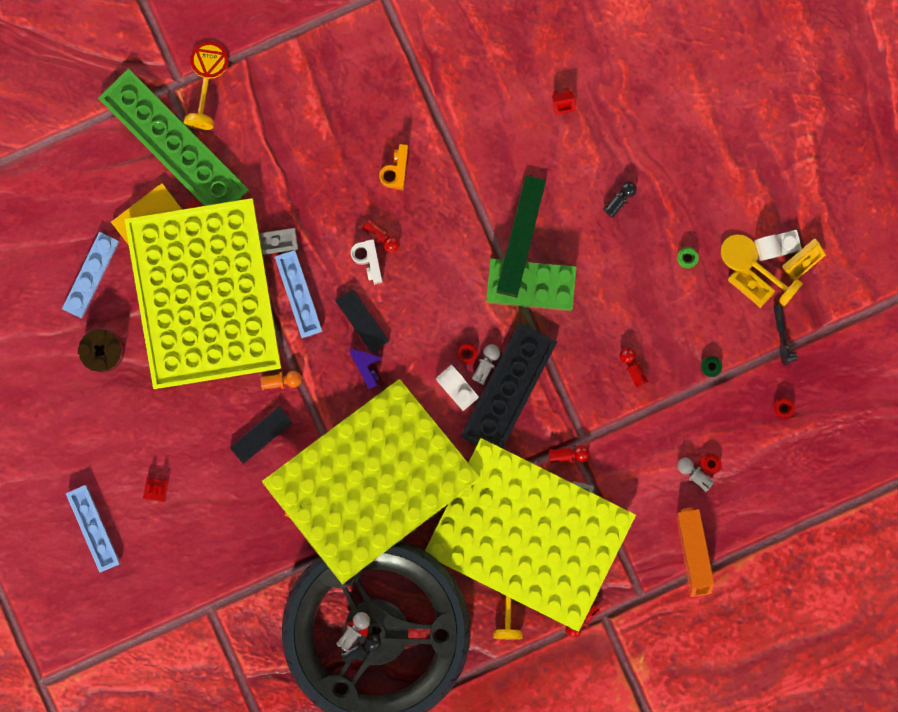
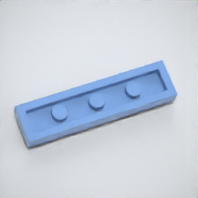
[62,232,120,319]
[275,250,323,338]
[66,485,121,573]

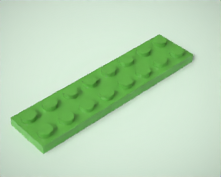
[98,68,249,206]

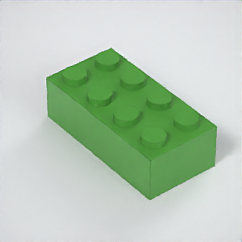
[486,259,576,311]

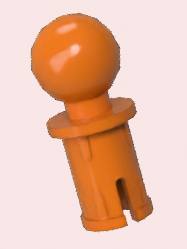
[261,371,302,390]

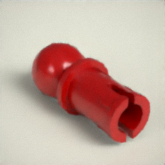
[362,219,400,253]
[619,348,648,388]
[549,445,590,463]
[565,604,601,638]

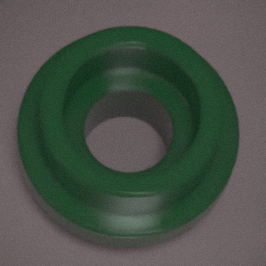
[701,356,722,377]

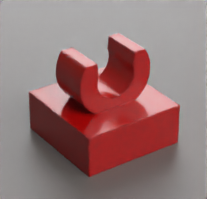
[552,88,576,115]
[143,477,169,502]

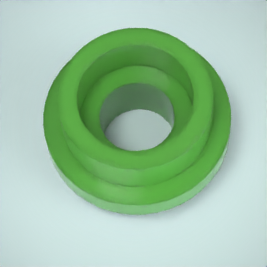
[677,247,699,269]

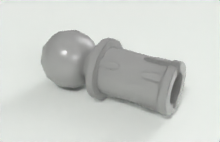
[471,344,500,385]
[677,458,715,492]
[336,612,370,652]

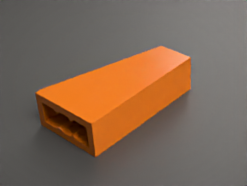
[677,508,714,597]

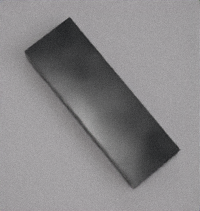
[335,289,390,353]
[230,406,293,464]

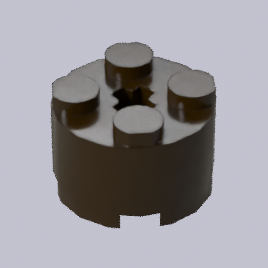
[78,329,124,373]

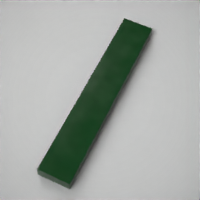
[496,175,546,298]

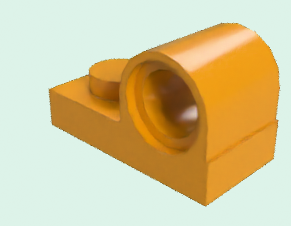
[379,144,408,190]

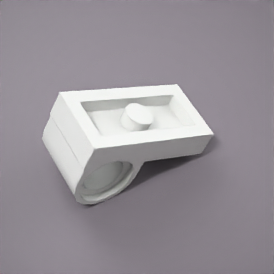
[754,230,802,261]
[351,240,383,285]
[435,365,479,411]

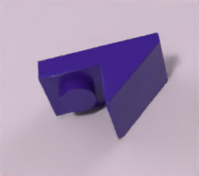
[349,349,382,389]

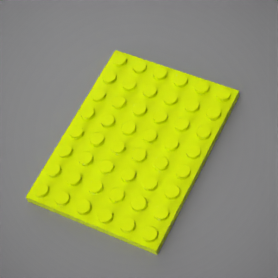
[124,198,281,389]
[262,379,480,585]
[425,438,636,632]

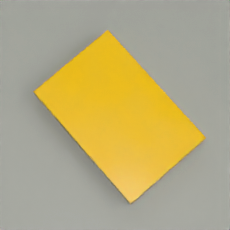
[111,183,183,245]

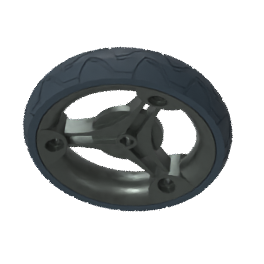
[282,541,471,712]

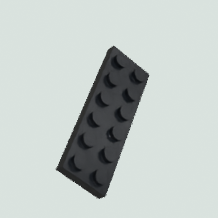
[460,322,557,449]

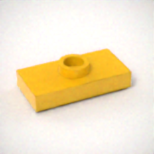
[782,239,826,282]
[728,269,775,308]

